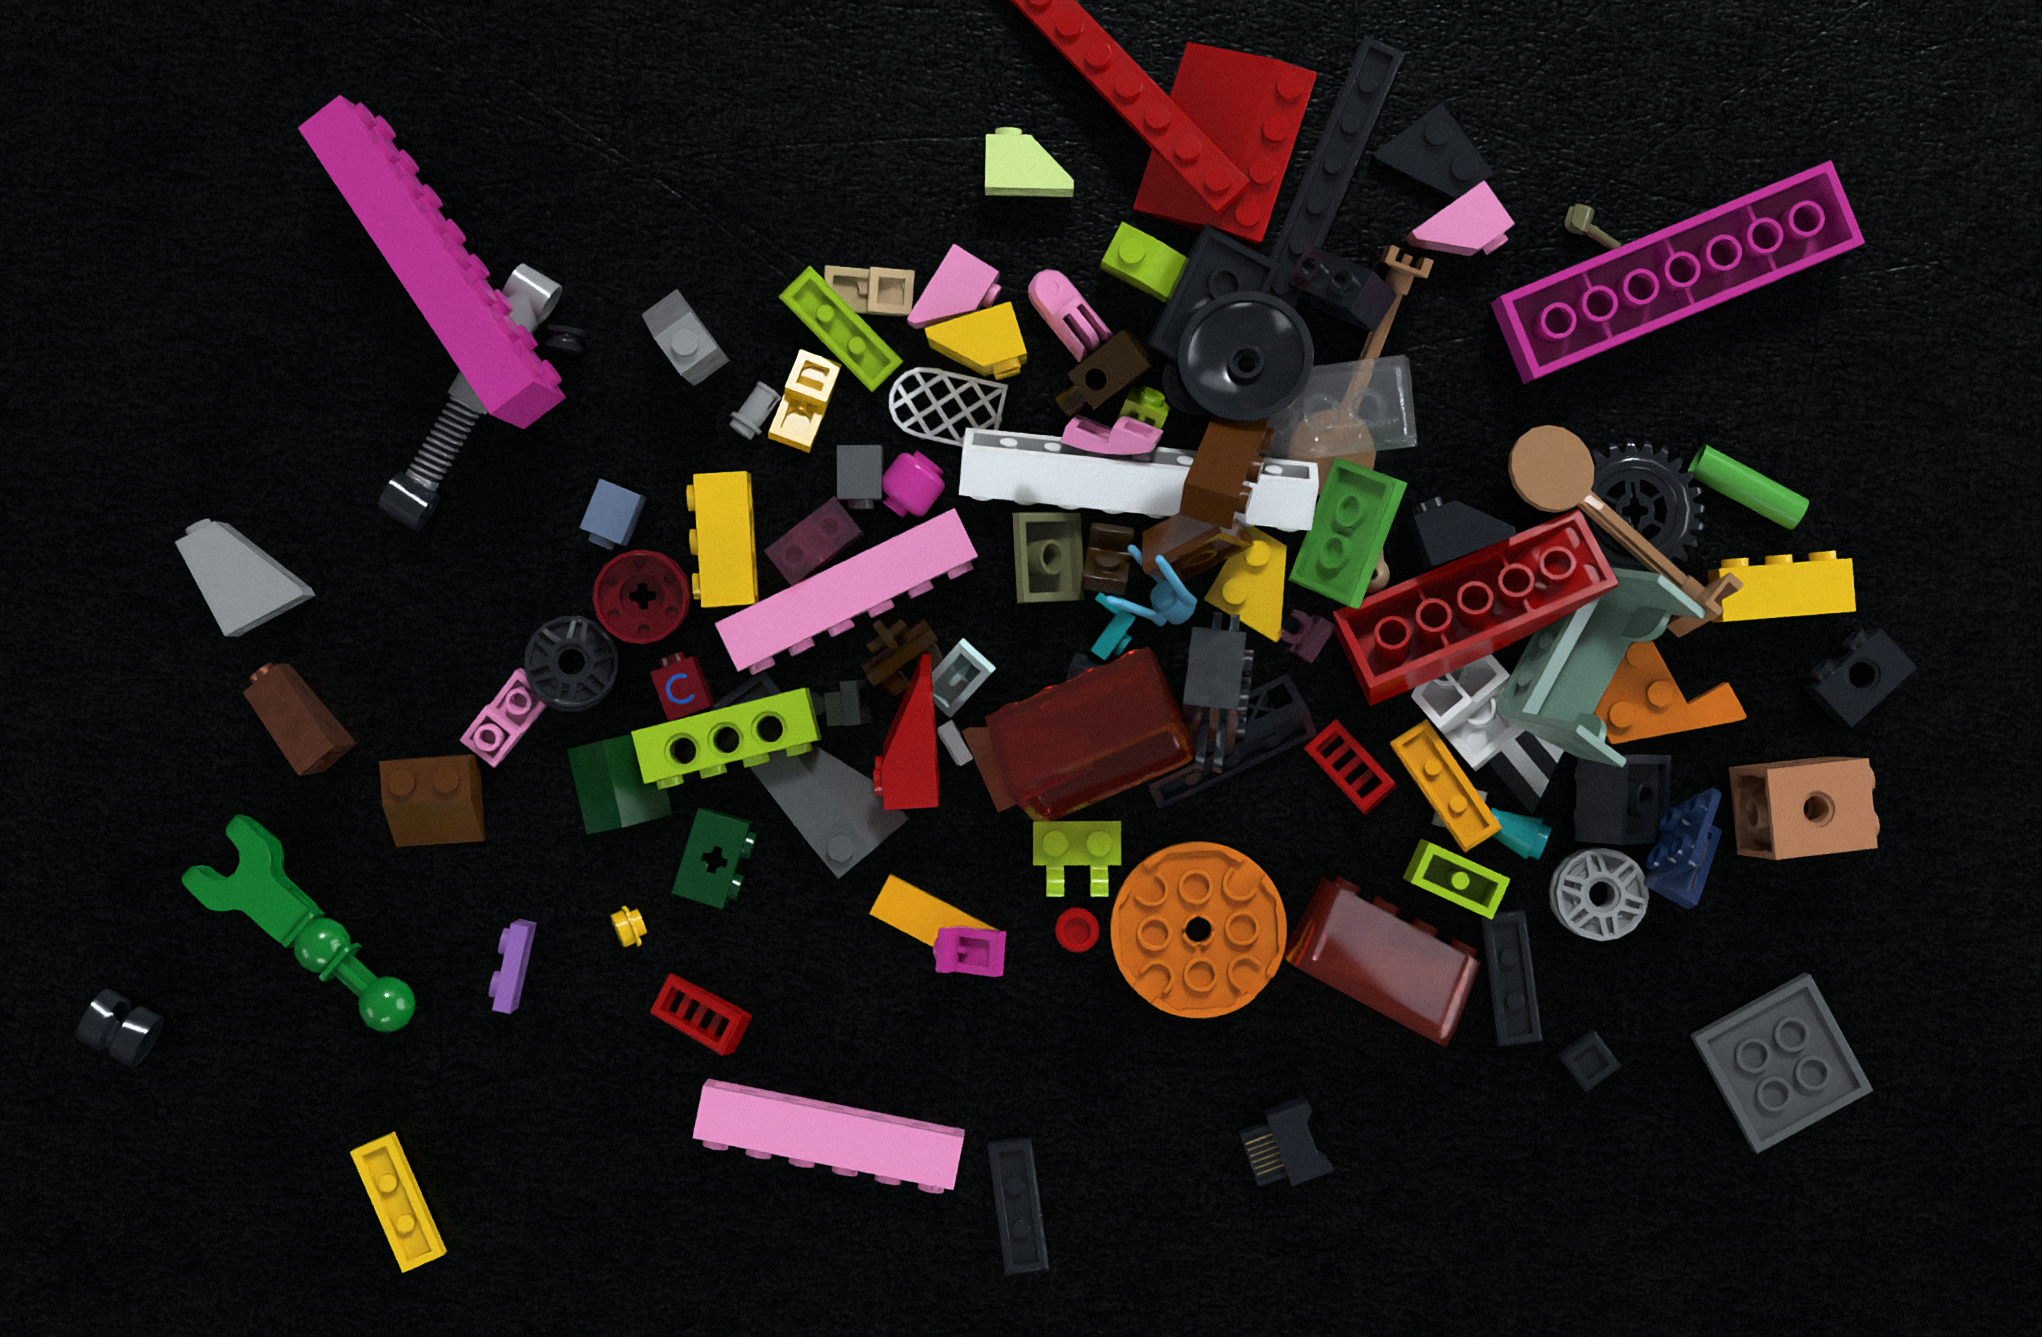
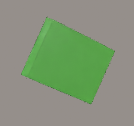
[1288,457,1407,609]

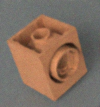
[1729,756,1880,860]

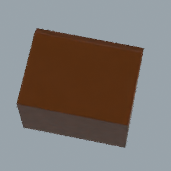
[1142,513,1254,583]

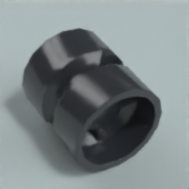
[76,988,164,1068]

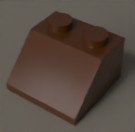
[379,754,485,847]

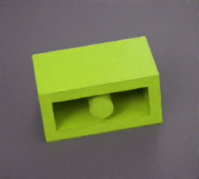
[1403,839,1510,919]

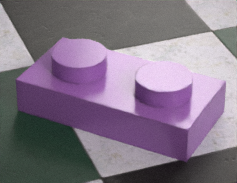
[489,919,537,1014]

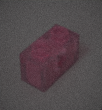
[764,496,864,586]

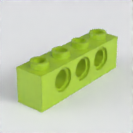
[631,688,822,790]

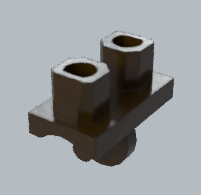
[860,618,944,697]

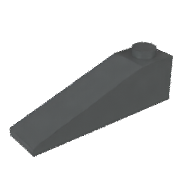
[734,719,909,879]

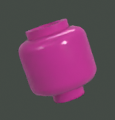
[882,451,945,518]

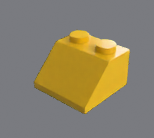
[925,301,1027,380]

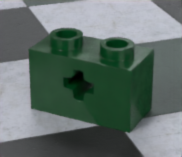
[672,806,757,909]

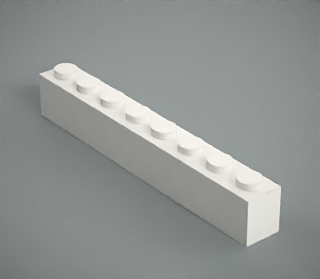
[959,427,1319,532]

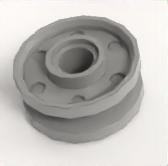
[1548,846,1649,941]

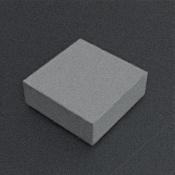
[937,720,974,766]

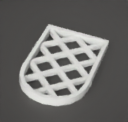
[889,367,1008,447]

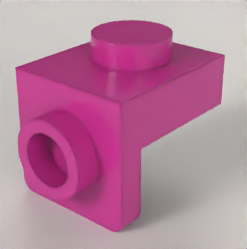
[933,925,1006,977]

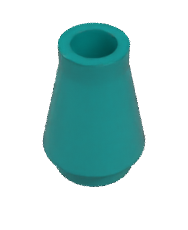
[1491,808,1552,860]

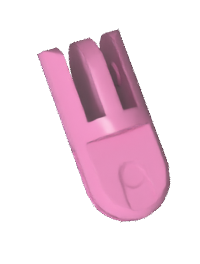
[1028,269,1113,362]

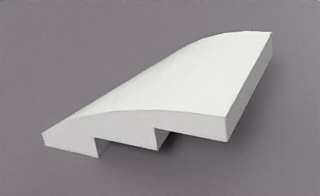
[1411,654,1525,771]

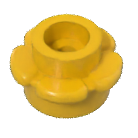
[610,906,647,948]

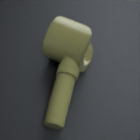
[1565,204,1621,250]

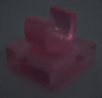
[1278,610,1336,663]

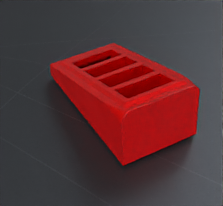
[1304,719,1397,815]
[650,974,752,1055]

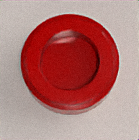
[1055,907,1099,952]

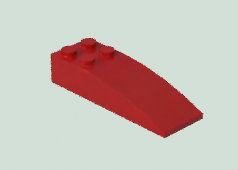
[1333,508,1619,706]

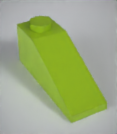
[1100,221,1186,303]

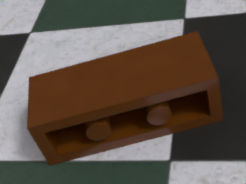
[1179,415,1276,530]

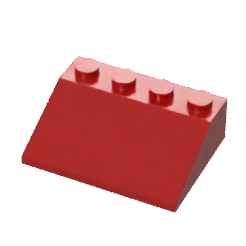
[1132,42,1317,251]

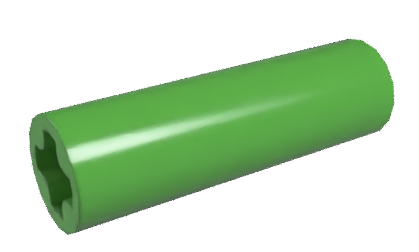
[1688,444,1809,530]

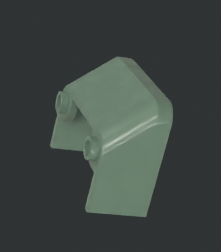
[1497,567,1707,768]

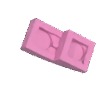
[1061,414,1164,455]

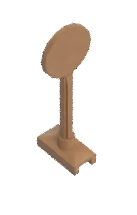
[1288,245,1434,495]
[1508,425,1744,638]

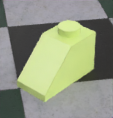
[985,127,1074,197]

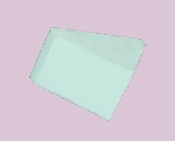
[932,638,996,718]

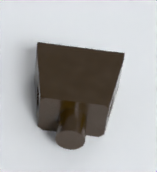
[1055,330,1156,419]

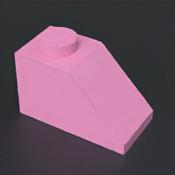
[1405,180,1515,256]
[907,244,1002,329]

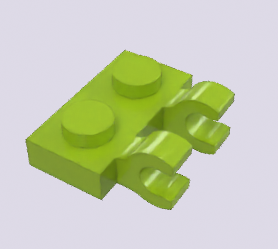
[1033,821,1121,897]

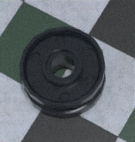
[525,616,618,712]

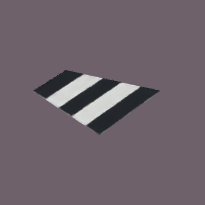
[1488,730,1564,815]

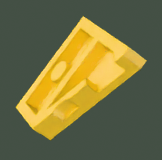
[1203,526,1287,642]

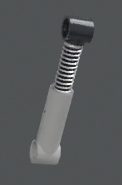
[377,263,562,532]

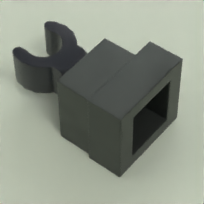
[810,679,873,726]

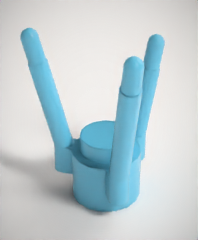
[1105,545,1197,627]

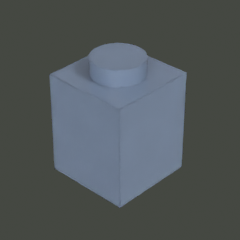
[580,479,647,550]

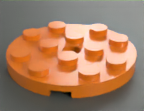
[1110,841,1287,1018]

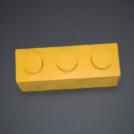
[687,471,759,608]
[1707,551,1856,622]

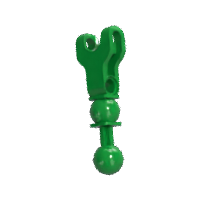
[182,814,415,1033]

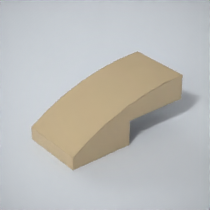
[824,265,915,316]

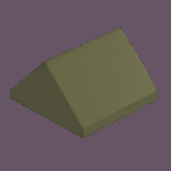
[1012,513,1085,604]

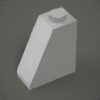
[642,289,730,386]
[175,519,315,636]

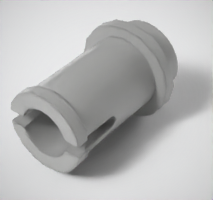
[729,381,782,440]

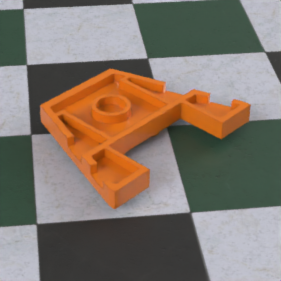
[1593,640,1747,744]

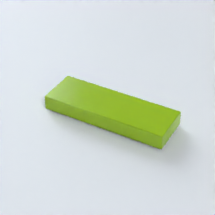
[778,266,903,392]

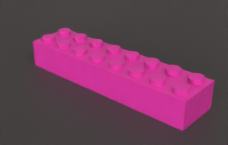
[298,95,566,429]
[1491,160,1865,384]

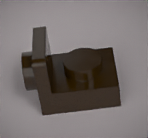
[1081,523,1135,595]

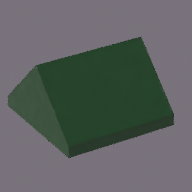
[567,734,673,834]

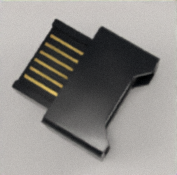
[1238,1096,1333,1187]

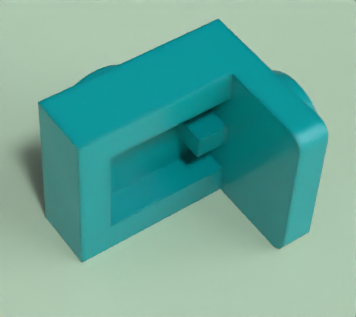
[1089,592,1136,661]

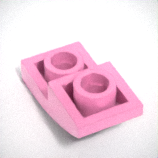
[460,668,547,767]

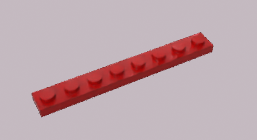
[1010,0,1251,217]

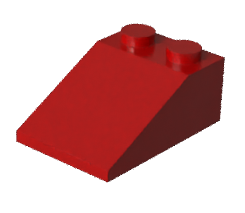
[873,654,940,810]

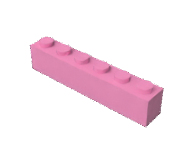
[715,508,978,675]
[693,1079,965,1194]

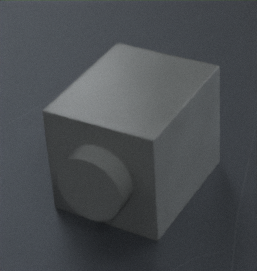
[837,445,884,510]

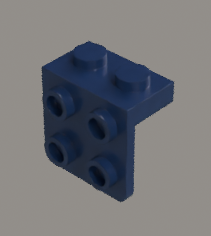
[1643,788,1723,909]

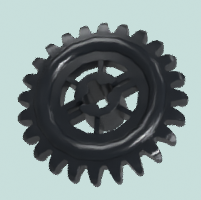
[1558,439,1705,573]

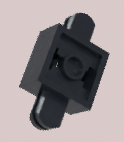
[1181,612,1254,773]

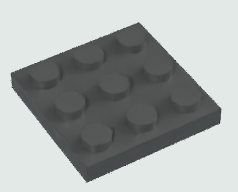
[1690,973,1873,1154]

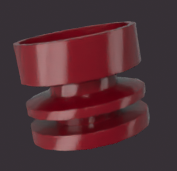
[592,550,692,644]

